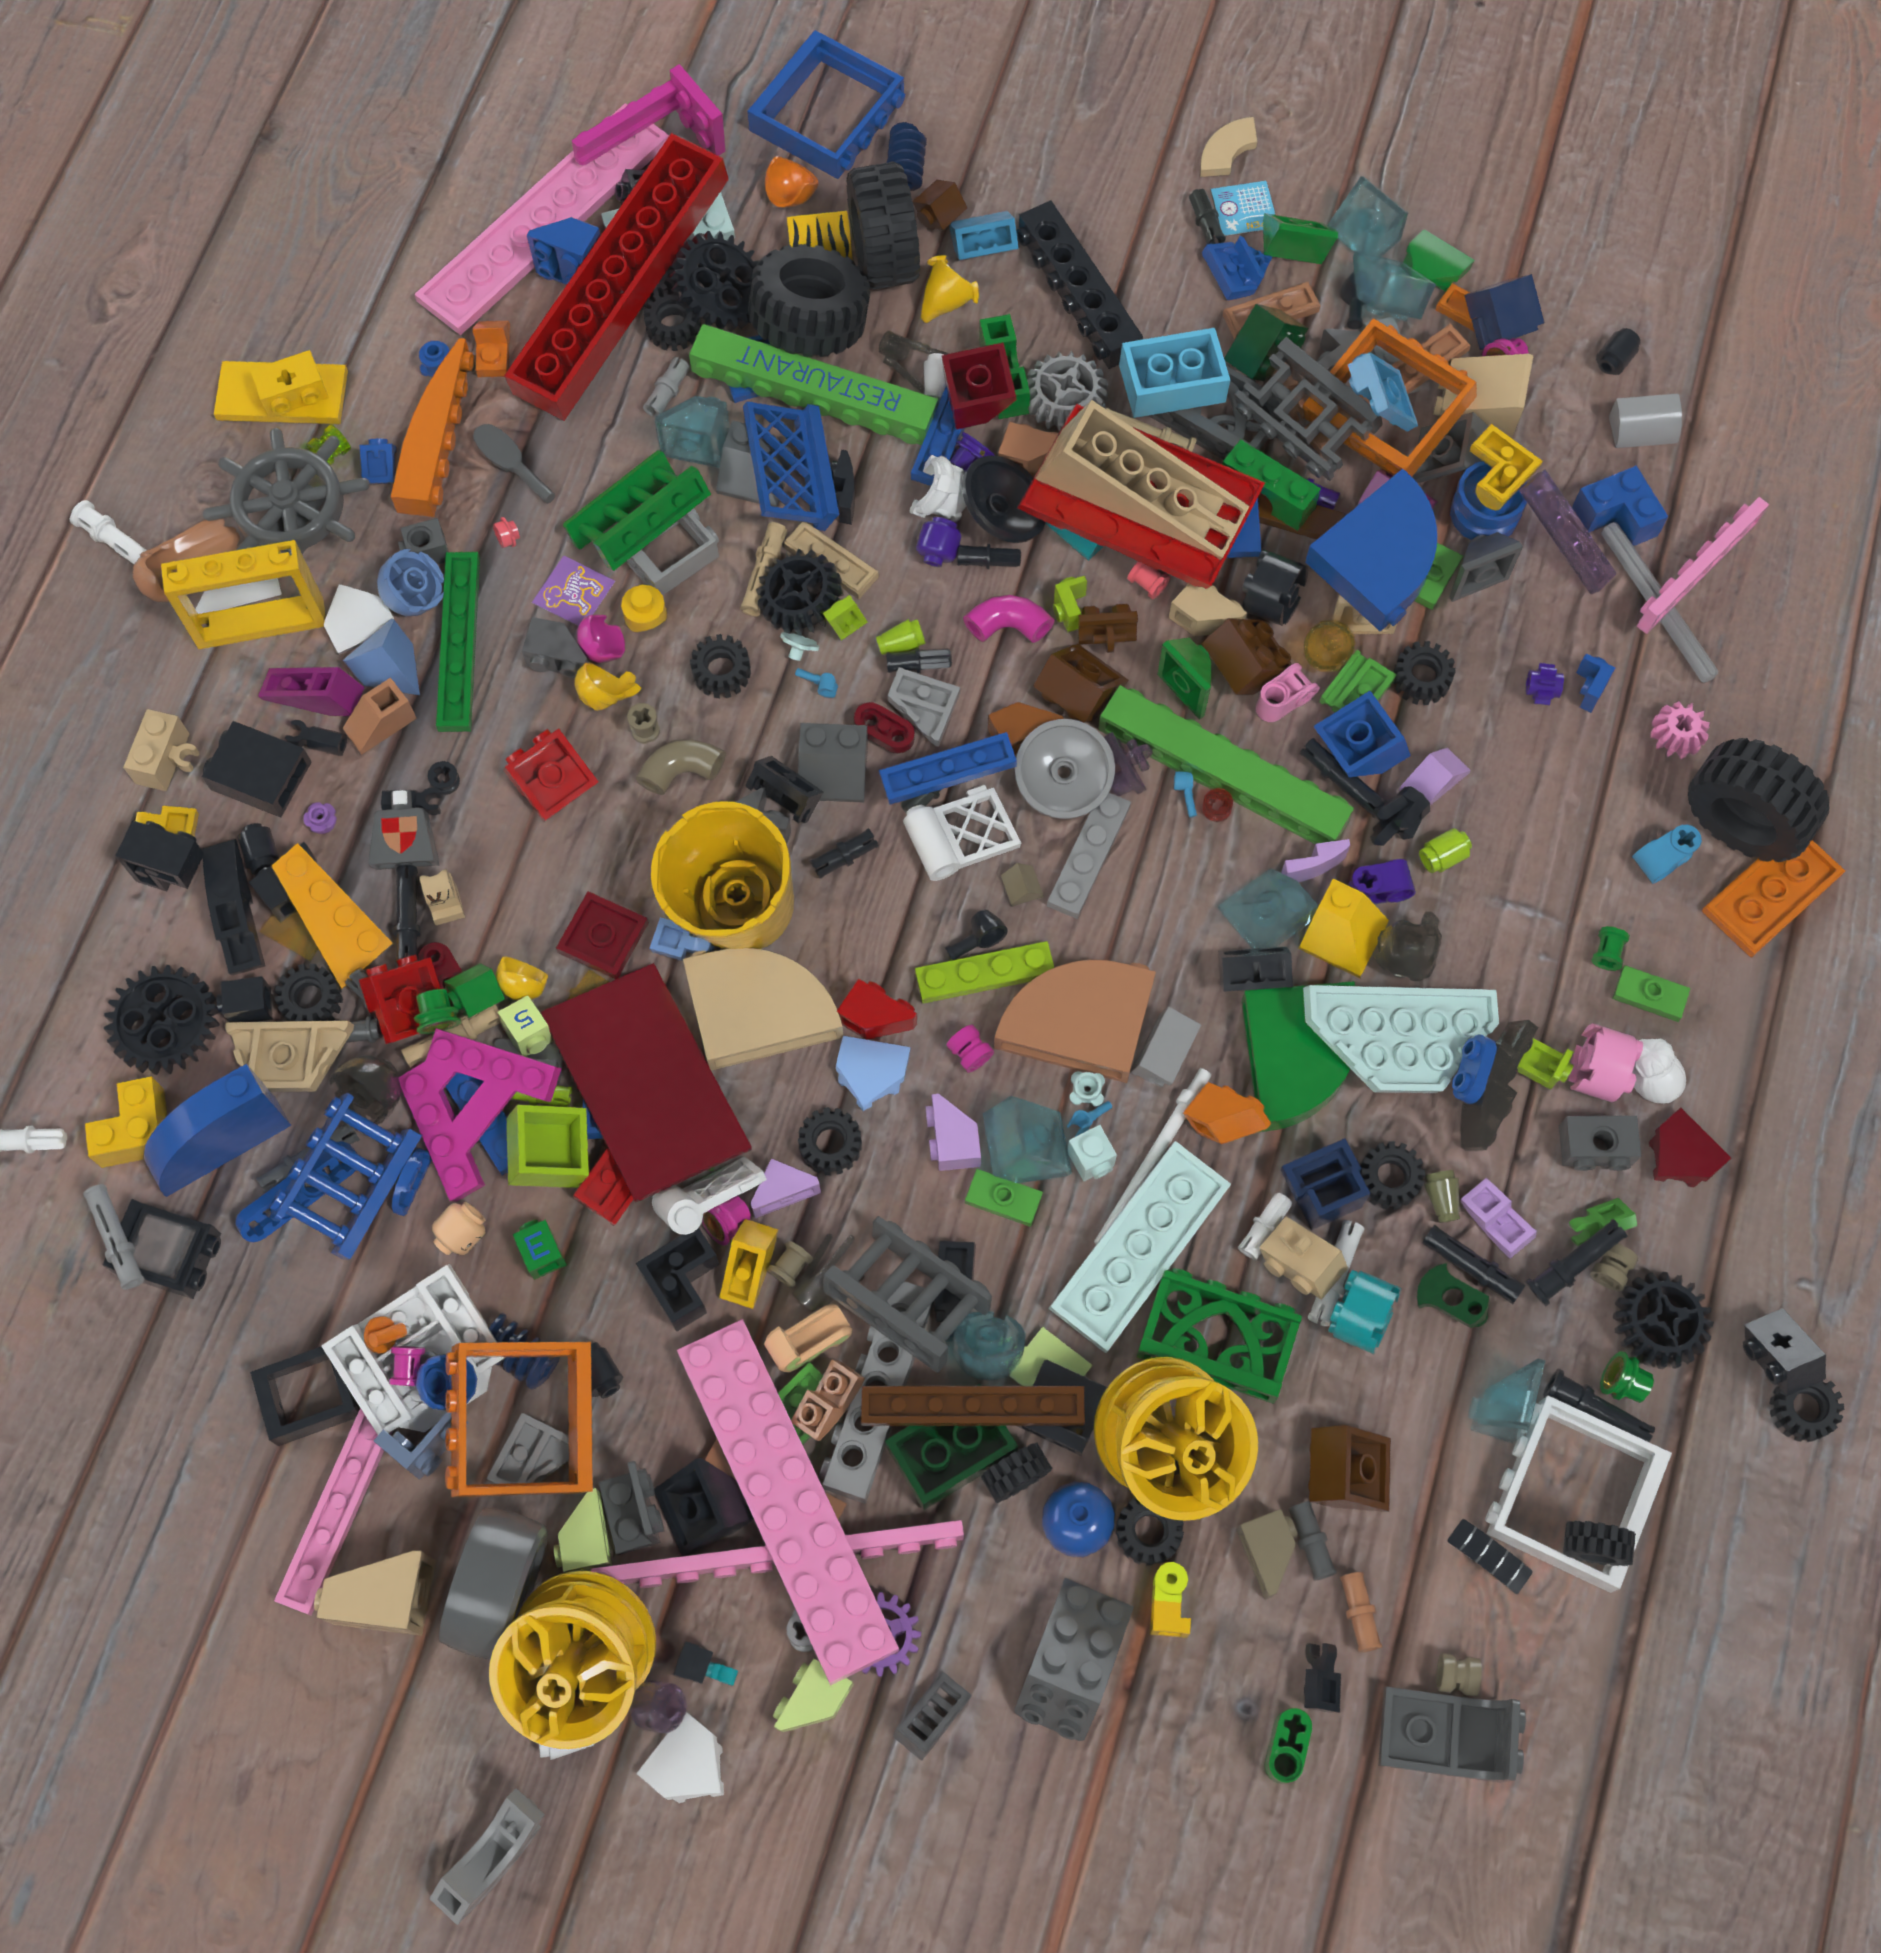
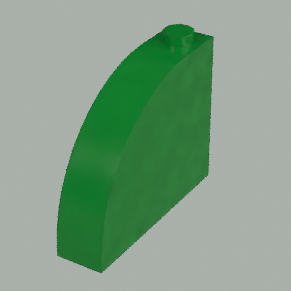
[1241,981,1355,1132]

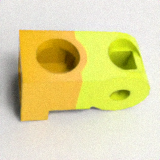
[1150,1562,1191,1638]

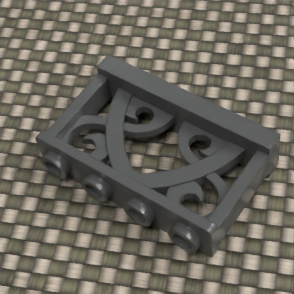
[1149,363,1282,460]

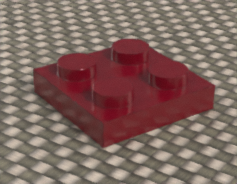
[556,891,649,979]

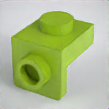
[1053,576,1087,633]
[1514,1037,1574,1090]

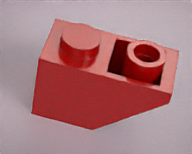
[836,979,917,1040]

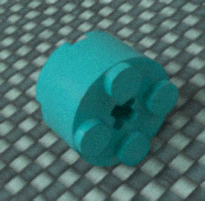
[1328,1269,1402,1355]

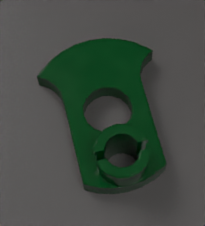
[1417,1263,1490,1328]

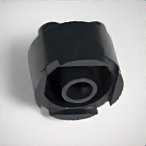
[1242,549,1308,626]

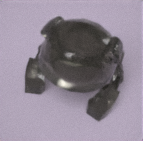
[1374,911,1442,982]

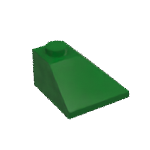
[1157,637,1211,720]

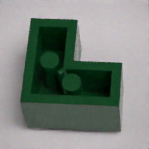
[1224,304,1309,381]

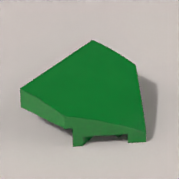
[1403,229,1475,291]

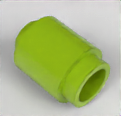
[1419,828,1472,874]

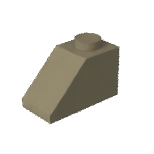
[1236,1509,1297,1600]

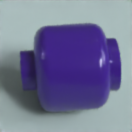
[916,517,962,567]

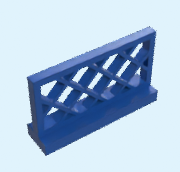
[743,401,839,531]

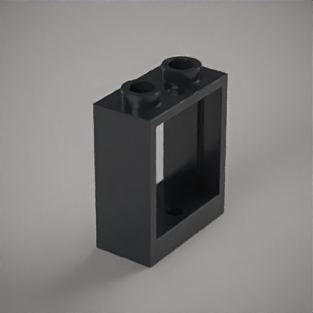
[250,1346,360,1446]

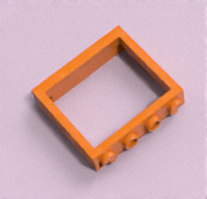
[1303,318,1477,477]
[445,1342,593,1497]

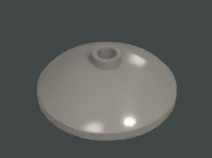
[1015,719,1115,819]

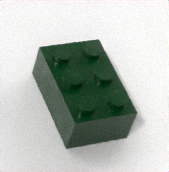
[885,1383,1018,1511]

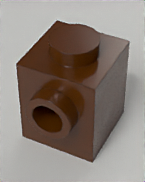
[912,179,967,230]

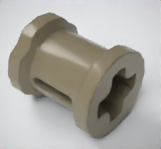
[627,703,660,744]
[767,1241,814,1288]

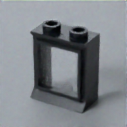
[102,1199,221,1299]

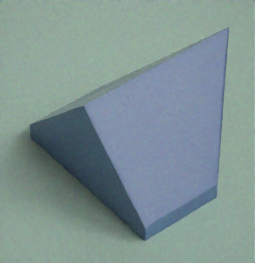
[343,619,420,695]

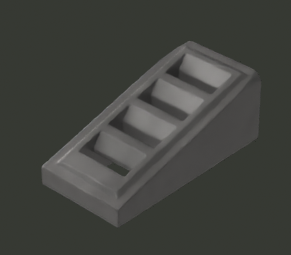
[893,1671,972,1760]

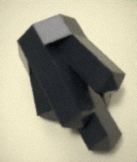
[1370,786,1430,846]

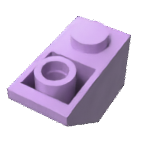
[926,1094,981,1171]

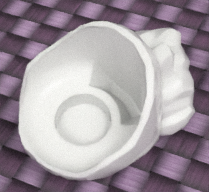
[1632,1039,1687,1104]

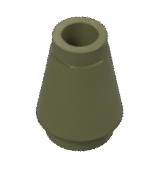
[1424,1170,1460,1223]

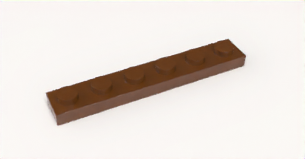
[861,1386,1085,1426]

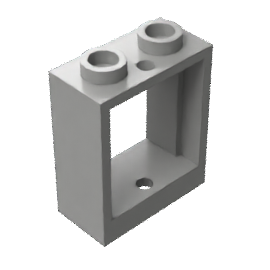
[626,508,719,595]

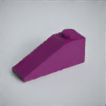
[258,667,365,716]

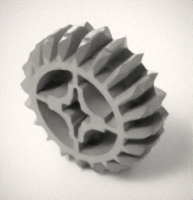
[1027,351,1108,432]

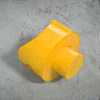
[621,584,667,632]

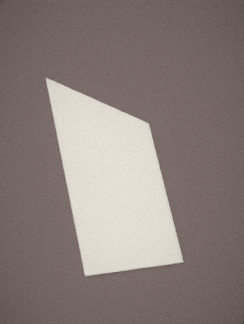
[195,578,282,614]

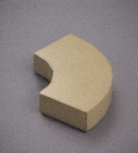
[1200,117,1257,177]

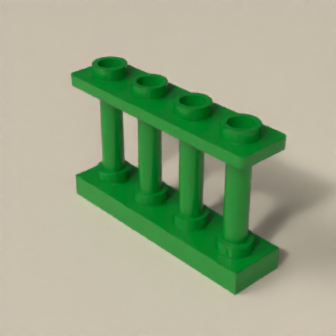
[563,450,711,571]

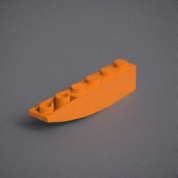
[390,338,474,517]

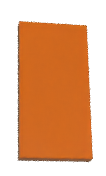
[1702,840,1846,958]

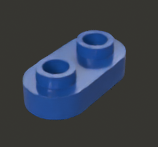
[1452,1034,1497,1104]

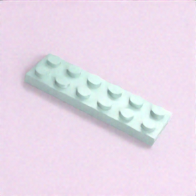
[1048,1141,1231,1353]

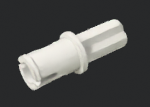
[0,1126,67,1154]
[1238,1193,1292,1261]

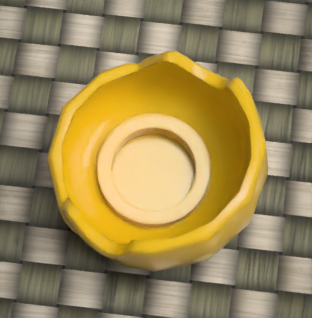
[495,956,548,1000]

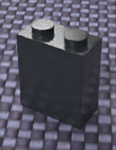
[202,721,312,818]

